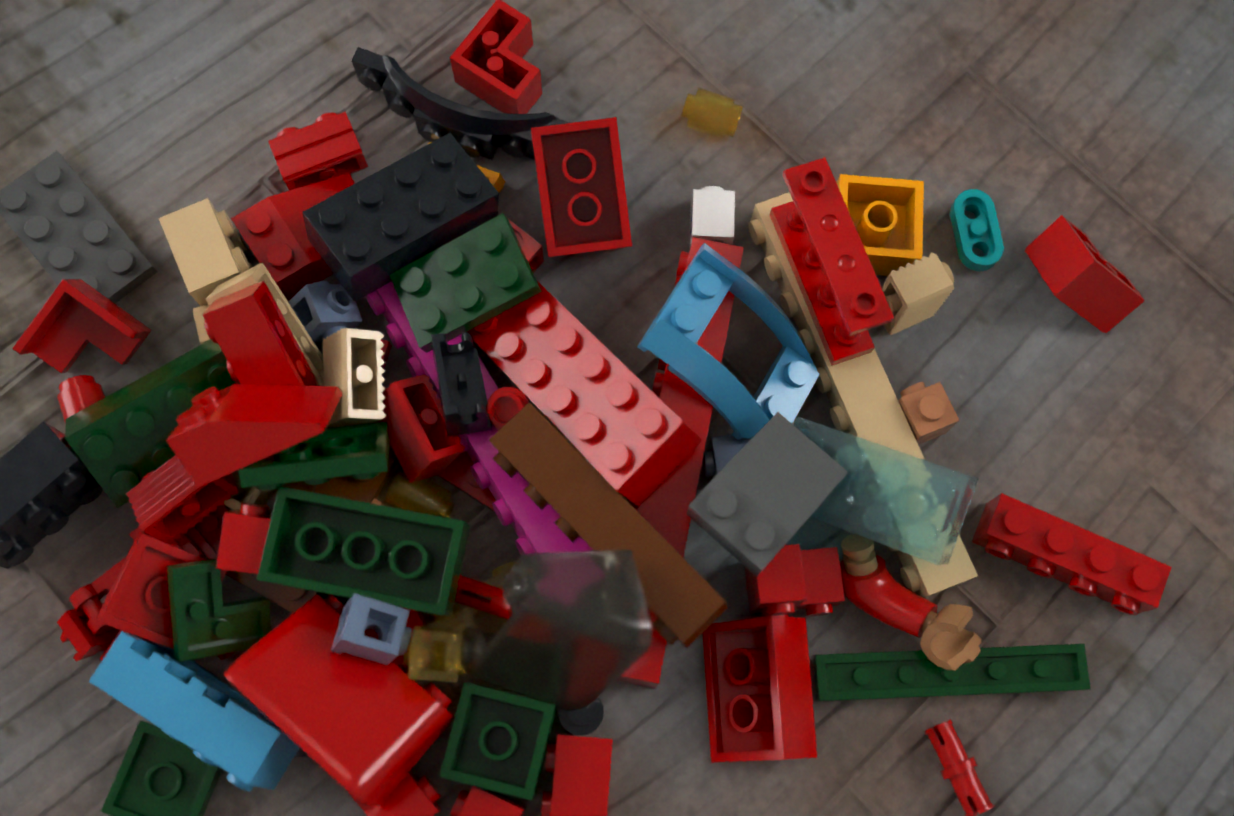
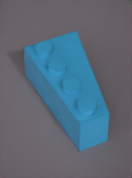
[89,631,300,792]

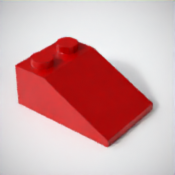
[231,173,355,301]
[166,384,343,488]

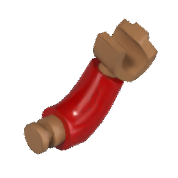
[840,533,982,670]

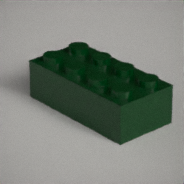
[65,339,240,508]
[257,486,470,617]

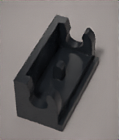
[431,332,492,437]

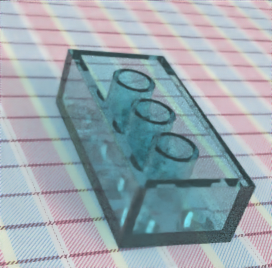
[794,416,979,565]

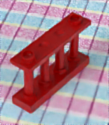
[770,157,894,366]

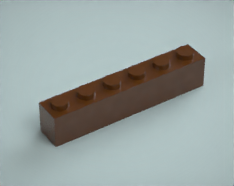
[489,402,728,648]

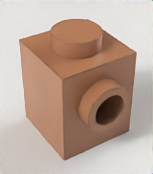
[898,382,960,445]

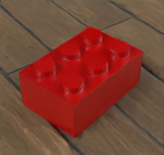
[531,117,632,257]

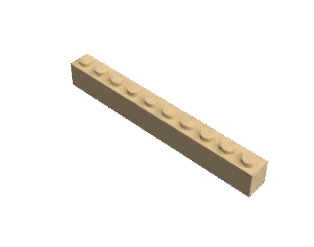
[748,192,978,598]

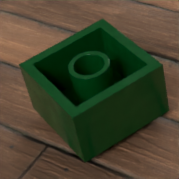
[439,682,557,801]

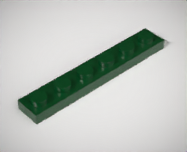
[813,643,1091,702]

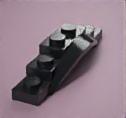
[351,47,570,160]

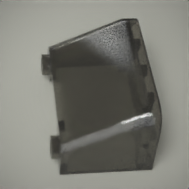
[455,550,652,711]

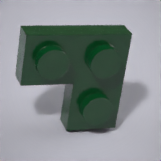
[167,559,271,662]

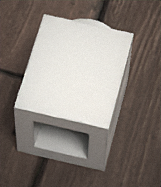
[689,186,735,252]

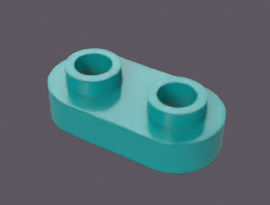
[950,189,1004,271]

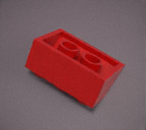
[703,615,818,763]

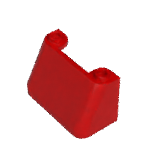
[223,594,455,807]

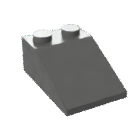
[687,412,848,577]

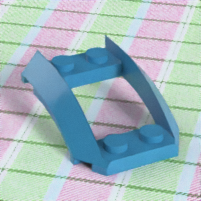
[637,243,820,440]

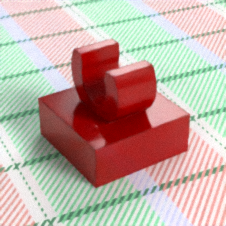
[57,601,119,661]

